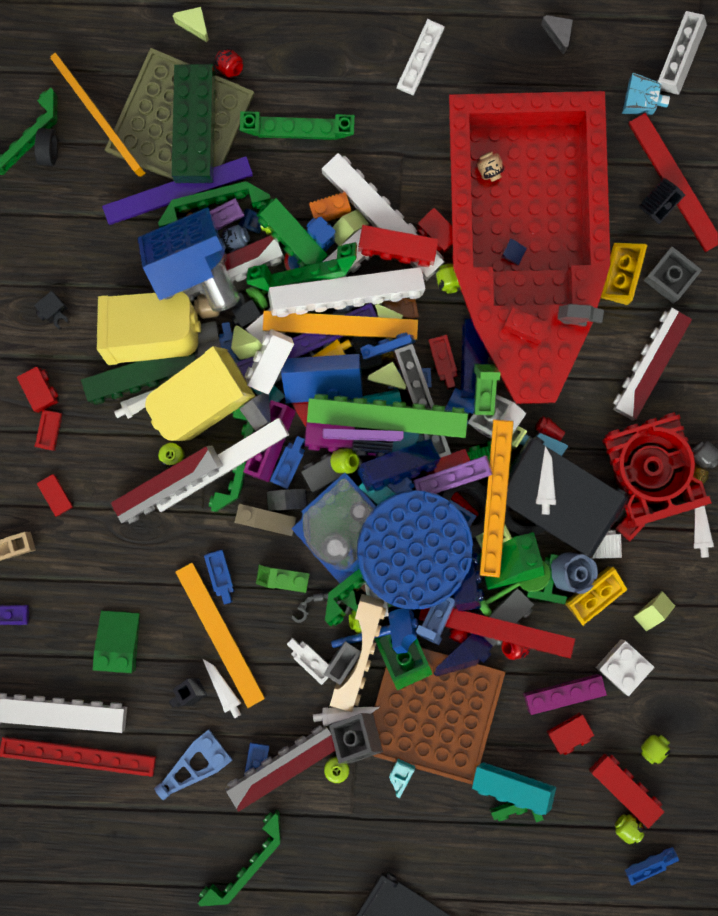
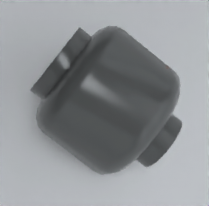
[692,441,718,469]

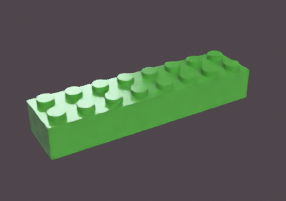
[307,394,468,438]

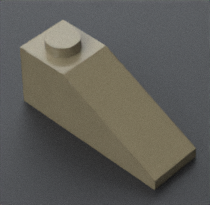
[234,504,296,536]

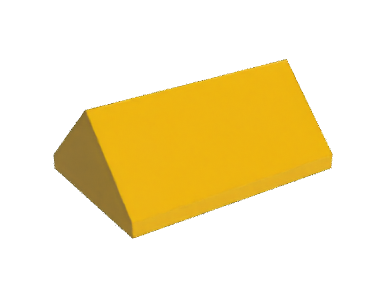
[601,243,647,305]
[565,566,627,625]

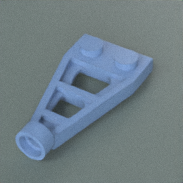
[154,729,233,800]

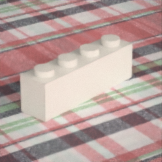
[658,11,707,95]

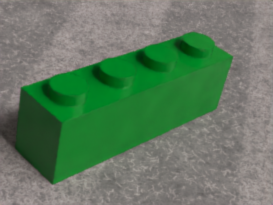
[256,198,328,267]

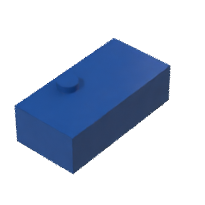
[281,354,362,403]

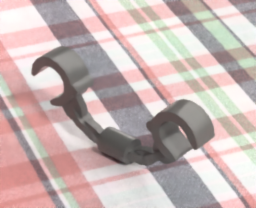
[292,593,350,623]

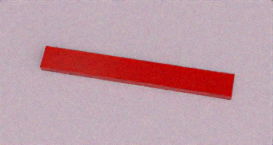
[628,113,718,253]
[419,607,576,659]
[0,736,156,777]

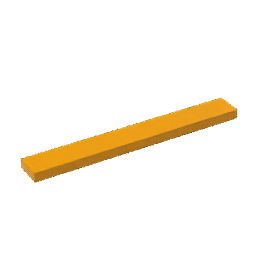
[50,53,145,177]
[263,311,418,340]
[480,419,514,577]
[176,563,265,708]

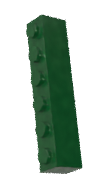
[81,352,196,405]

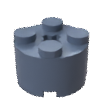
[551,552,598,594]

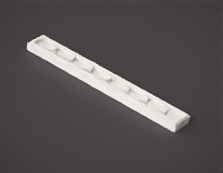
[156,418,289,512]

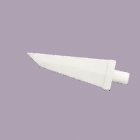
[114,389,155,419]
[536,446,556,515]
[694,506,714,558]
[203,659,241,718]
[313,707,379,726]

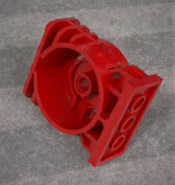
[603,412,712,528]

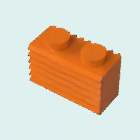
[309,191,351,222]

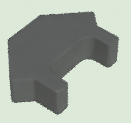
[558,304,604,326]

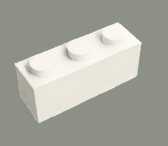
[245,329,294,395]

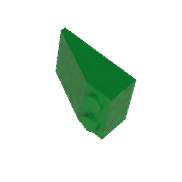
[479,532,545,590]
[93,611,140,673]
[375,624,433,690]

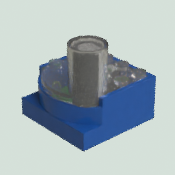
[138,207,240,312]
[291,473,376,583]

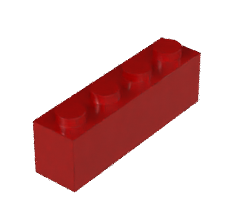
[358,225,439,267]
[589,753,664,829]

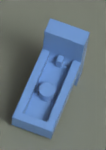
[416,597,457,645]

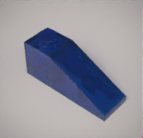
[434,634,493,677]

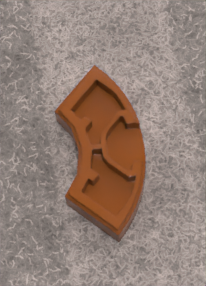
[381,298,419,319]

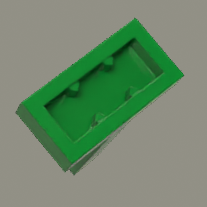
[525,554,567,604]
[490,802,544,823]

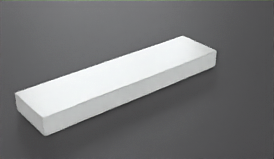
[397,19,445,96]

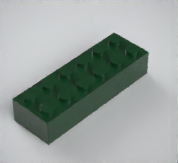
[172,64,216,183]

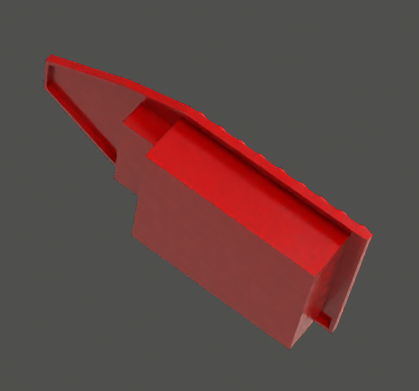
[449,91,611,404]

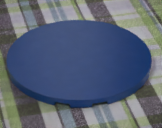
[357,490,473,609]

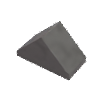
[541,15,573,54]
[240,392,271,431]
[267,489,306,511]
[324,641,361,685]

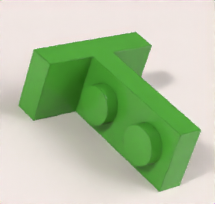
[474,364,500,415]
[256,565,309,593]

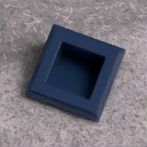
[238,209,261,234]
[501,239,527,265]

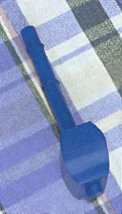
[331,608,418,654]

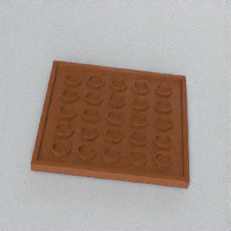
[373,648,505,785]

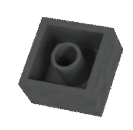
[644,247,702,304]
[329,713,383,764]

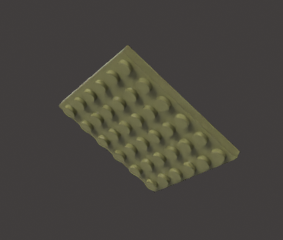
[105,48,255,181]

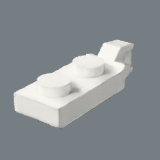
[287,638,329,685]

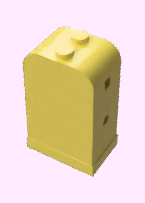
[97,292,201,365]
[145,346,256,441]

